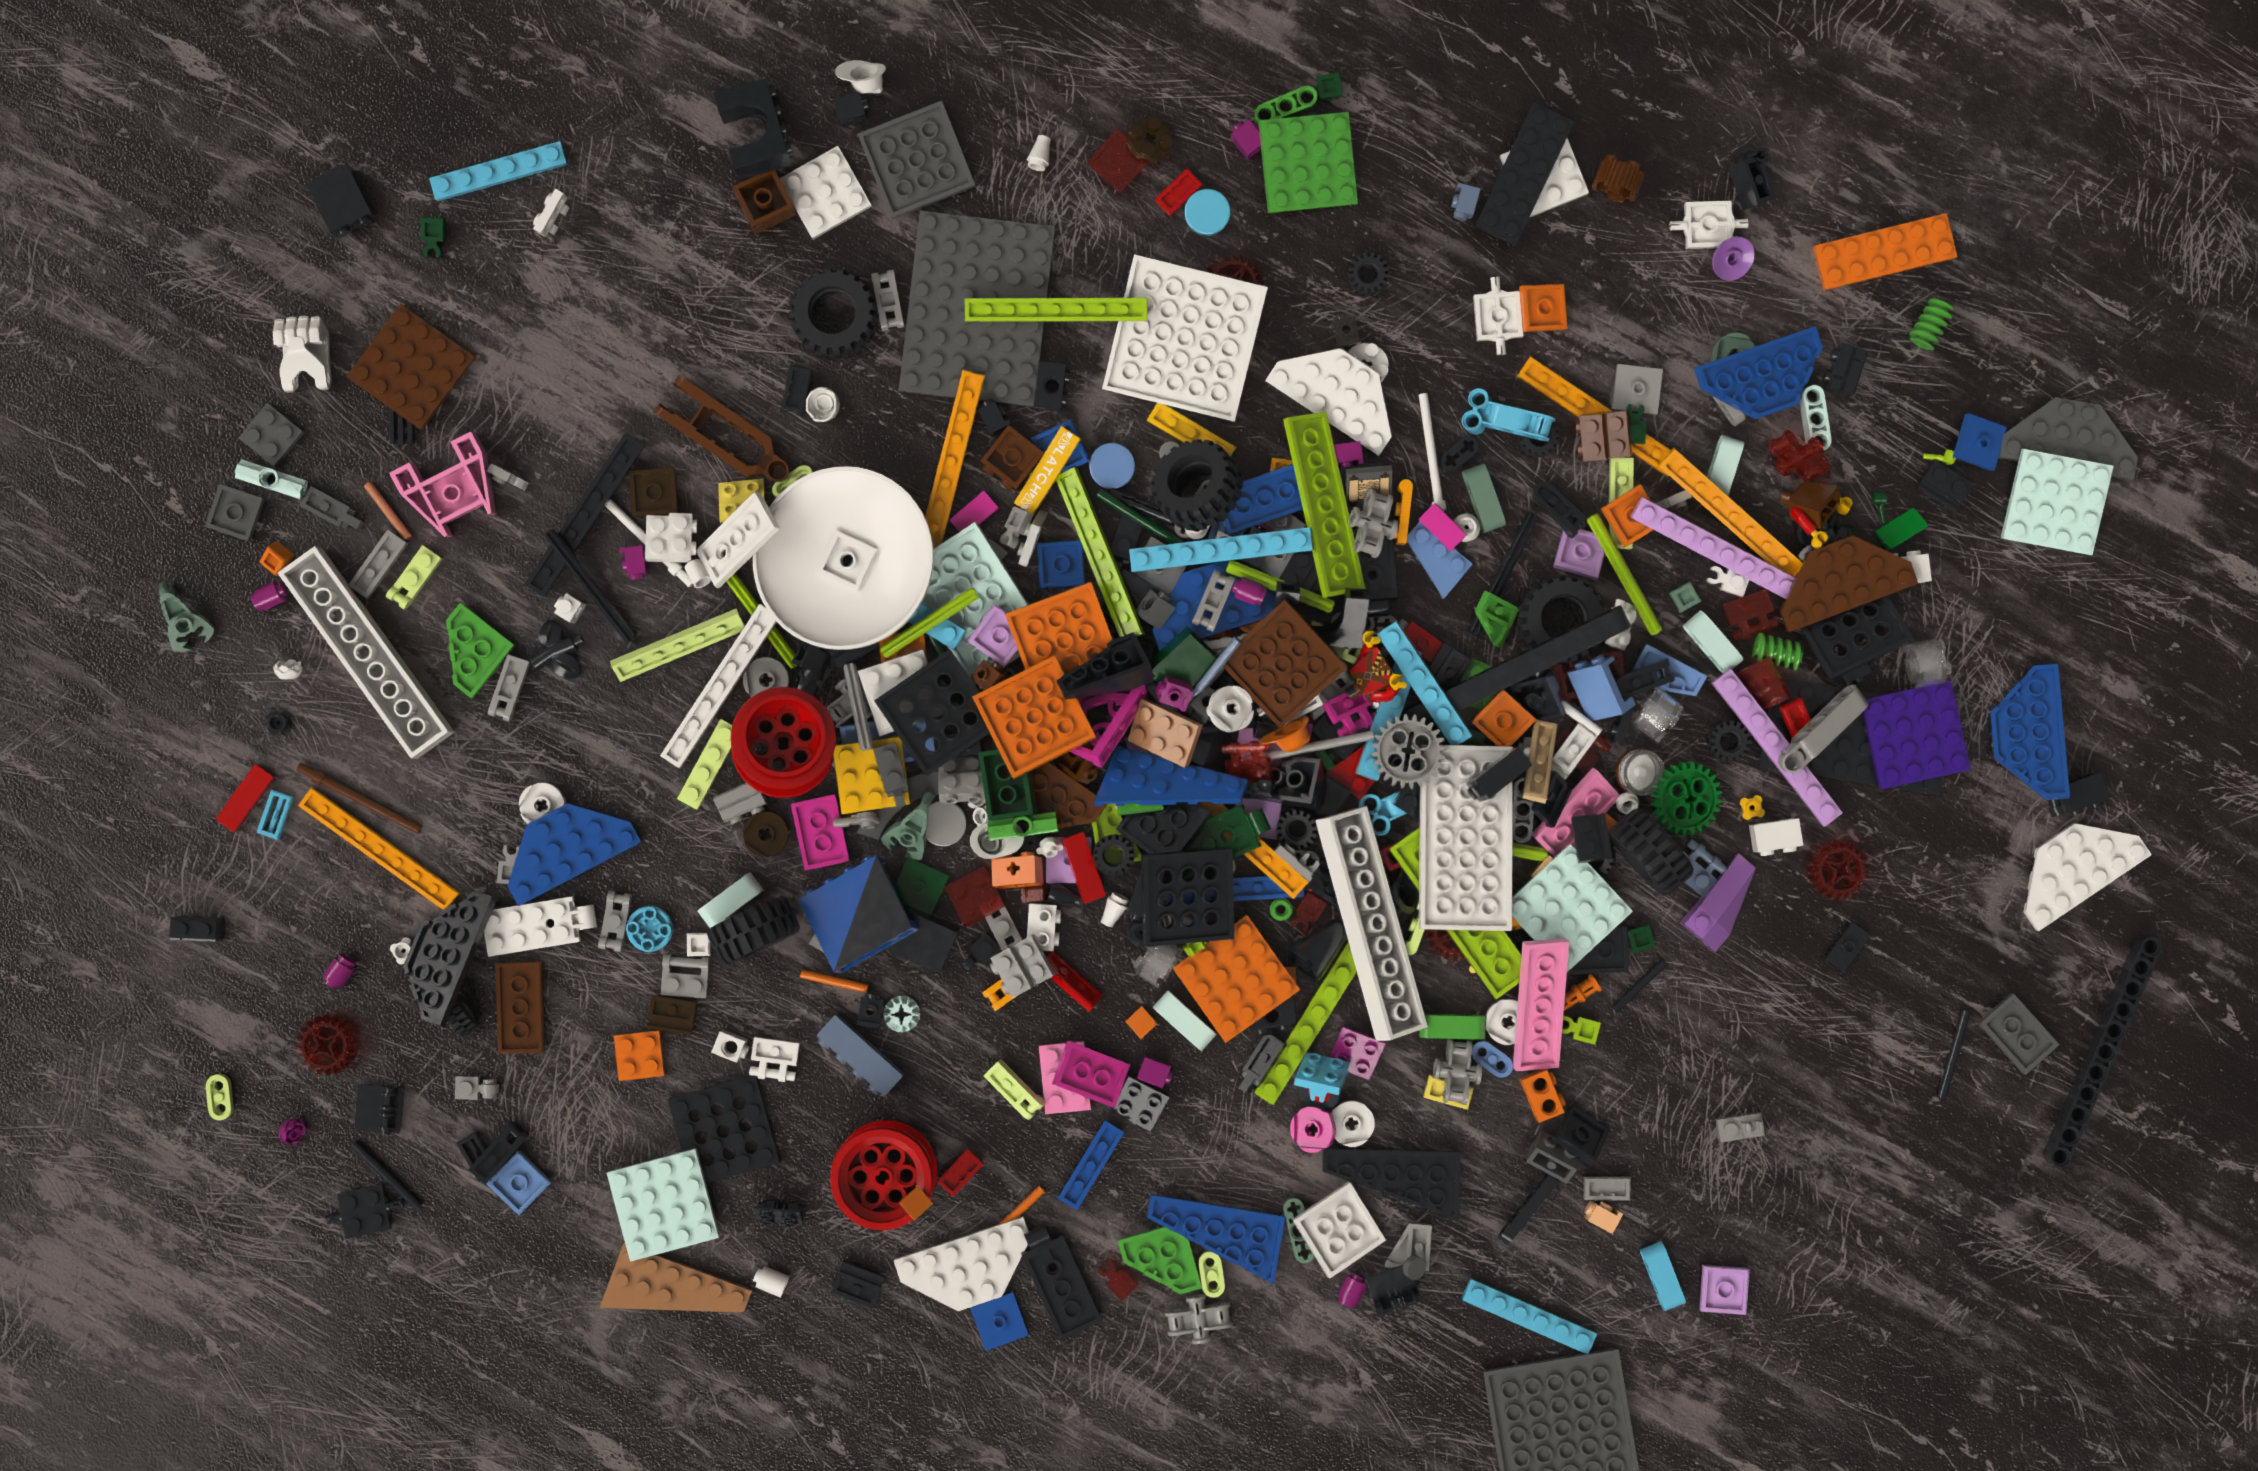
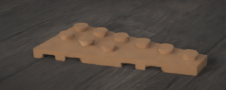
[600,1242,753,1312]

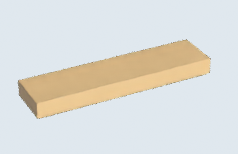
[1522,719,1558,803]

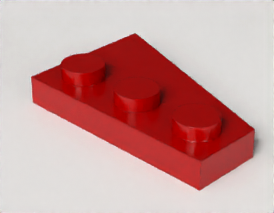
[1325,744,1375,800]

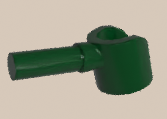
[1871,492,1887,524]

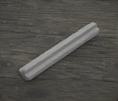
[843,663,873,751]

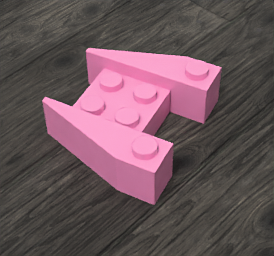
[389,432,496,537]

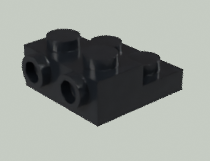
[1506,669,1566,721]

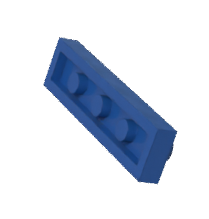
[1058,1120,1125,1210]

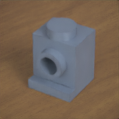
[1451,183,1480,221]

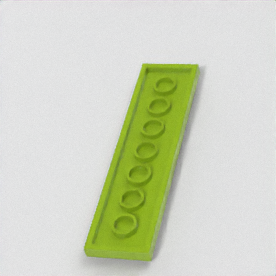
[1283,412,1365,598]
[1389,827,1522,999]

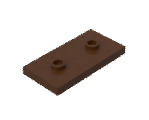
[495,961,545,1054]

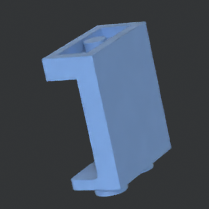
[1567,655,1636,721]

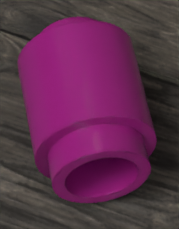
[1231,576,1267,606]
[250,581,287,611]
[322,954,356,989]
[1338,1272,1368,1309]

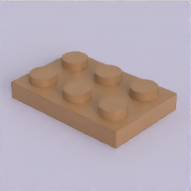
[1127,698,1203,768]

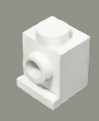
[554,593,587,624]

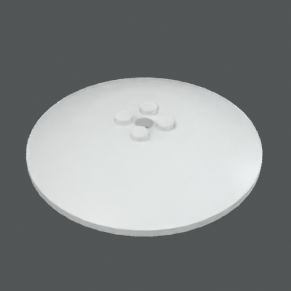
[753,466,934,650]

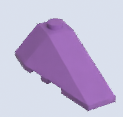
[1680,853,1756,952]

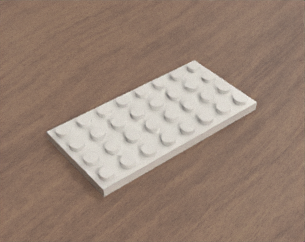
[1419,745,1513,931]

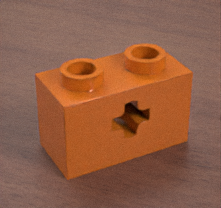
[991,852,1043,889]

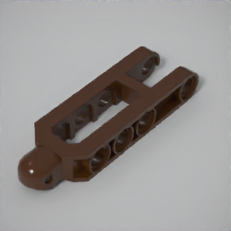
[653,375,790,482]

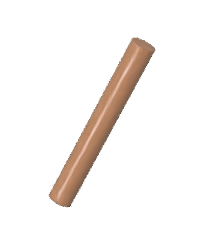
[364,481,412,541]

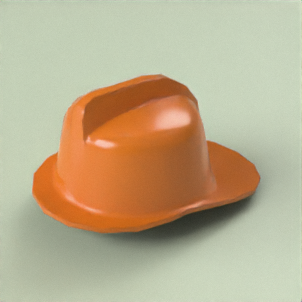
[1260,716,1310,752]

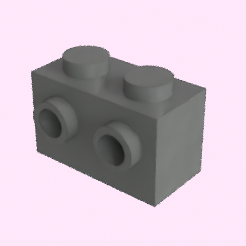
[1526,1130,1580,1184]

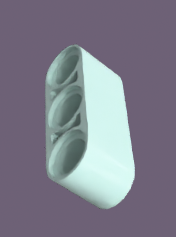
[1799,385,1831,453]
[1707,435,1744,496]
[1683,610,1743,673]
[697,872,764,928]
[1153,990,1217,1051]

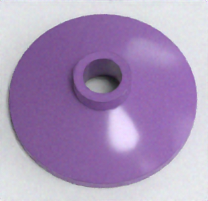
[1712,236,1755,281]

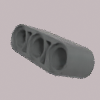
[1512,773,1534,843]

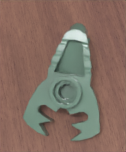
[159,581,214,652]
[881,790,935,860]

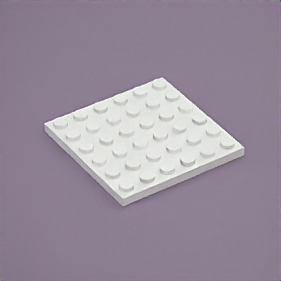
[1102,254,1268,422]

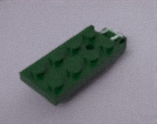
[1168,804,1271,880]

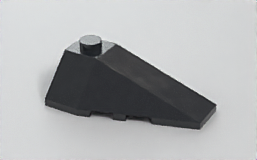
[1190,680,1232,774]

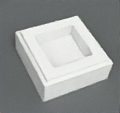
[687,933,711,956]

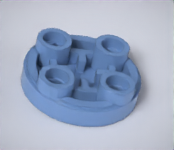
[1089,443,1135,489]

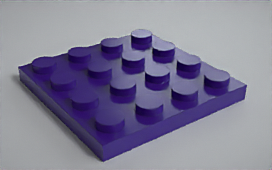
[1862,681,1971,789]

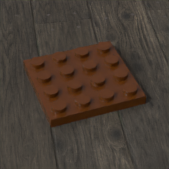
[346,304,476,431]
[1223,599,1348,729]

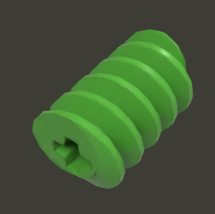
[1910,298,1954,351]
[1752,633,1804,671]

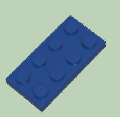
[1223,464,1303,535]

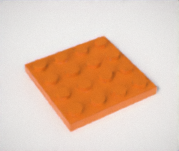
[1005,581,1113,675]
[972,655,1096,779]
[1173,915,1300,1043]

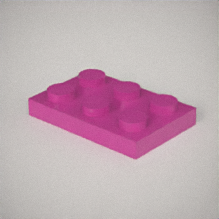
[791,794,850,871]
[1052,1041,1130,1108]

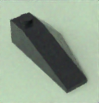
[1057,632,1153,700]
[1231,757,1325,810]

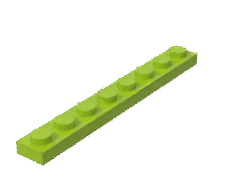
[965,298,1148,321]
[1056,467,1145,638]
[1254,941,1357,1105]

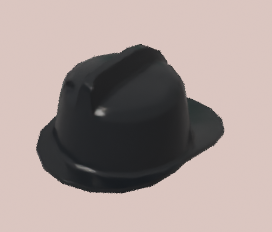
[1388,869,1419,914]

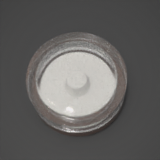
[1615,749,1665,796]

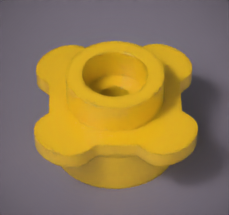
[1740,795,1765,820]

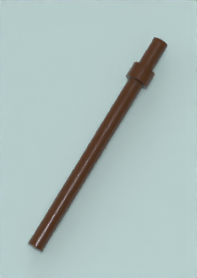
[296,763,422,834]

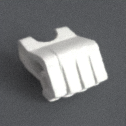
[273,316,332,393]

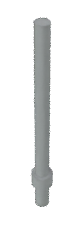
[1239,730,1375,766]

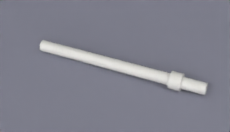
[1419,393,1447,512]
[606,499,693,587]

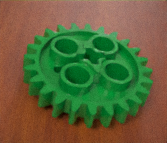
[1650,761,1722,836]

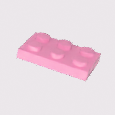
[1039,1041,1091,1114]

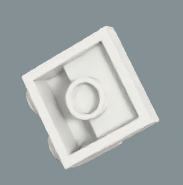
[645,513,697,563]

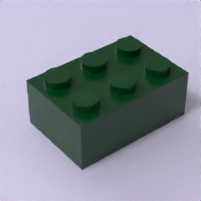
[978,749,1038,821]

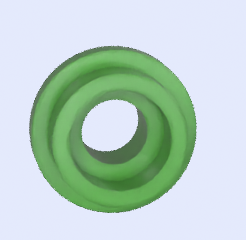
[1270,898,1293,921]

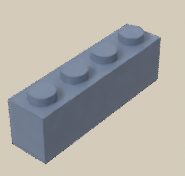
[817,1013,905,1096]

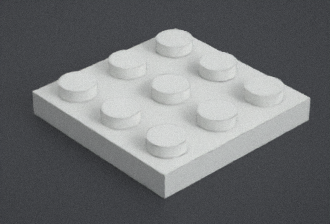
[1500,139,1589,218]
[779,146,872,240]
[858,650,945,736]
[1292,1182,1386,1278]

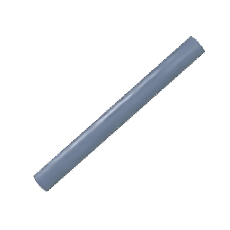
[1185,637,1242,712]

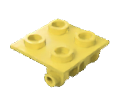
[718,478,765,523]

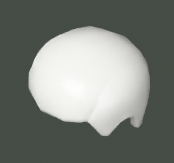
[806,387,840,422]

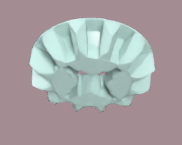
[883,996,920,1033]

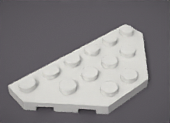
[1265,348,1392,456]
[2023,823,2152,931]
[894,1216,1029,1311]

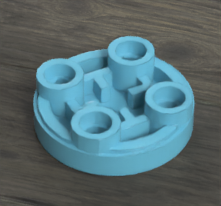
[1185,189,1230,236]
[626,906,673,952]

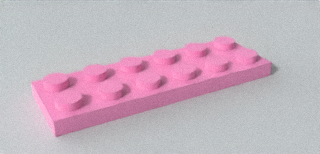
[1513,938,1569,1071]

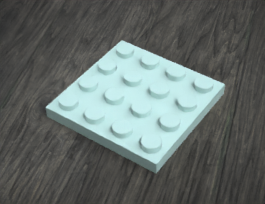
[2001,449,2114,555]
[1512,844,1633,972]
[607,1148,720,1262]

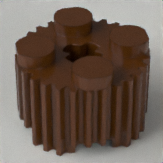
[1592,155,1645,203]

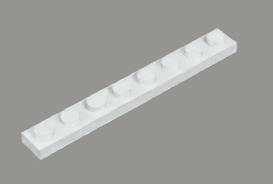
[660,604,777,768]

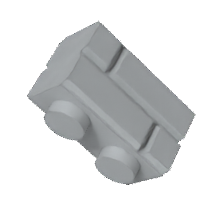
[713,783,768,825]

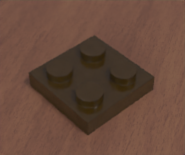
[629,468,679,517]

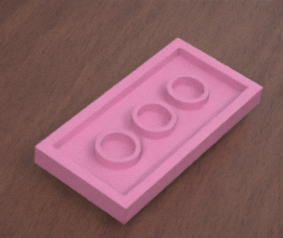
[1532,768,1620,858]

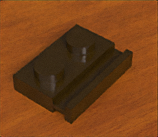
[646,994,698,1035]

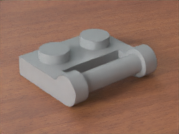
[661,954,710,998]

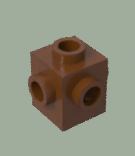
[971,659,1010,692]

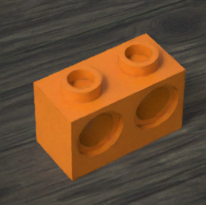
[1519,1069,1566,1123]

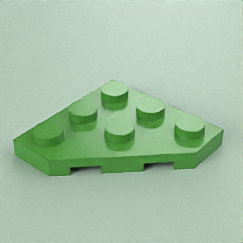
[446,603,515,699]
[1118,1226,1202,1294]

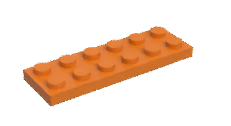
[1813,213,1958,291]

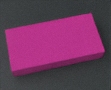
[950,491,999,532]
[1418,503,1467,551]

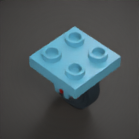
[1294,1052,1350,1110]

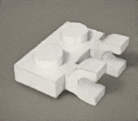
[533,189,569,237]

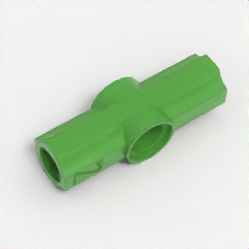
[987,812,1058,841]

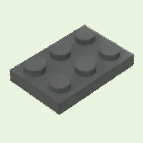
[1977,993,2059,1075]

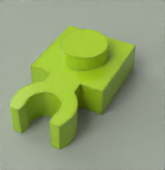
[1183,942,1207,957]
[1562,1016,1601,1045]

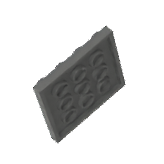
[858,101,976,220]

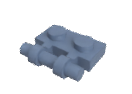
[1683,839,1727,897]

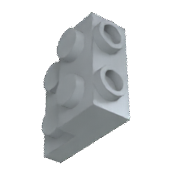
[938,756,985,804]
[990,934,1055,998]

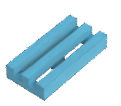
[256,790,295,840]

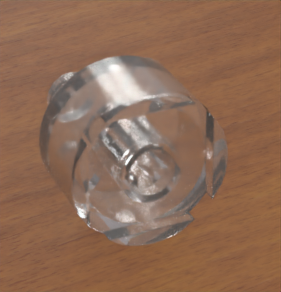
[1904,639,1952,689]
[1631,688,1684,743]
[1133,944,1183,989]

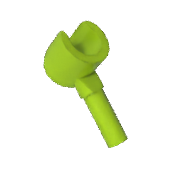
[1923,450,1956,465]

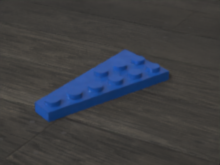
[1094,745,1248,806]
[1147,1194,1285,1284]

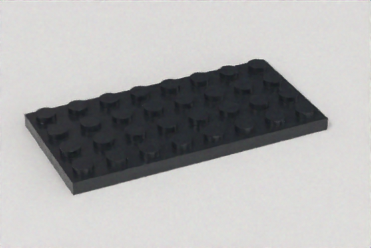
[1757,677,1942,796]

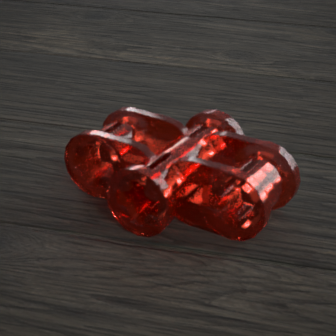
[1768,429,1830,483]

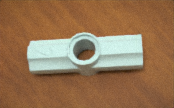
[235,459,308,500]

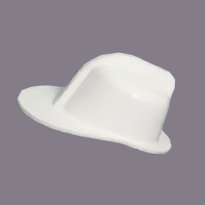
[835,60,886,94]
[970,823,1024,859]

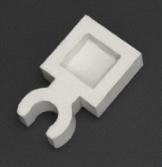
[1706,566,1749,597]

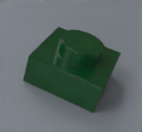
[1316,73,1343,101]
[1313,749,1336,772]
[1627,924,1656,953]

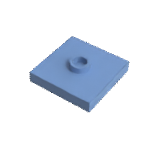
[487,1150,552,1215]

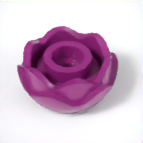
[279,1118,306,1146]

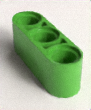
[1254,86,1317,125]
[1419,1014,1486,1039]

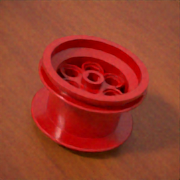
[731,687,836,798]
[830,1120,938,1230]

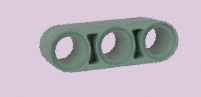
[1462,463,1506,533]

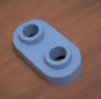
[1471,1040,1513,1078]

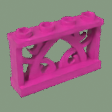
[1069,685,1148,768]

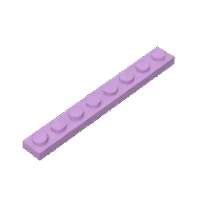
[1630,496,1795,599]
[1712,669,1843,827]

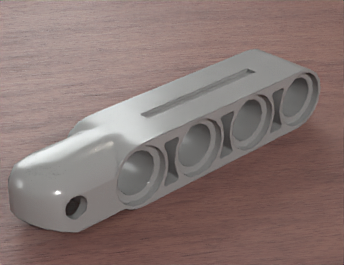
[1778,685,1868,773]

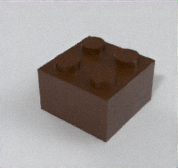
[732,170,796,235]

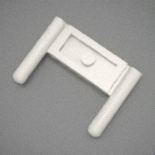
[1523,700,1603,780]

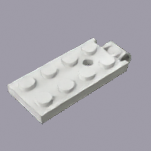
[685,492,780,588]
[484,896,597,957]

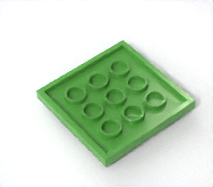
[1258,112,1358,213]

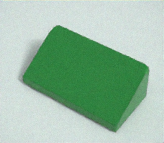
[1875,508,1929,551]

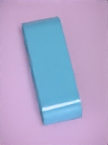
[1640,1241,1686,1311]

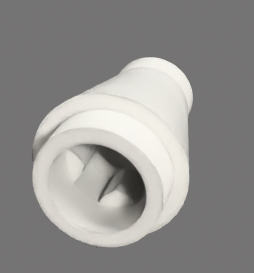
[1027,135,1051,171]
[1101,892,1129,927]

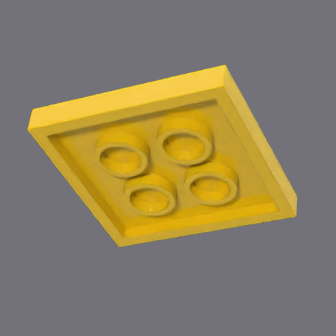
[833,736,910,814]

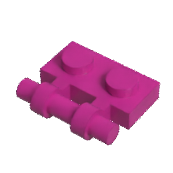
[1322,692,1376,737]

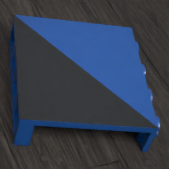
[799,855,919,973]

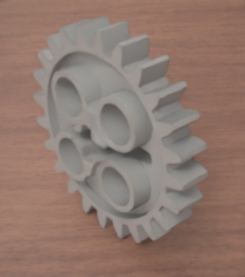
[1371,714,1446,790]

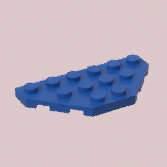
[1694,326,1823,419]
[1152,561,1275,651]
[1990,664,2070,800]
[508,802,641,906]

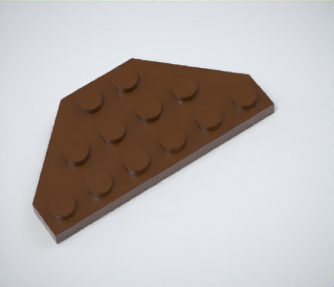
[1779,535,1918,632]
[984,734,1108,830]

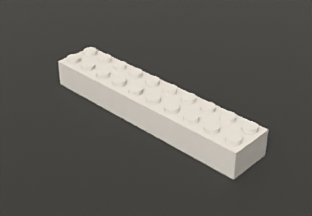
[278,546,454,759]
[1315,806,1428,1041]

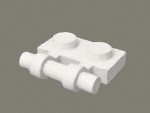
[1605,599,1636,651]
[749,1037,800,1082]

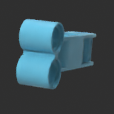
[1462,388,1555,442]
[1359,790,1407,836]

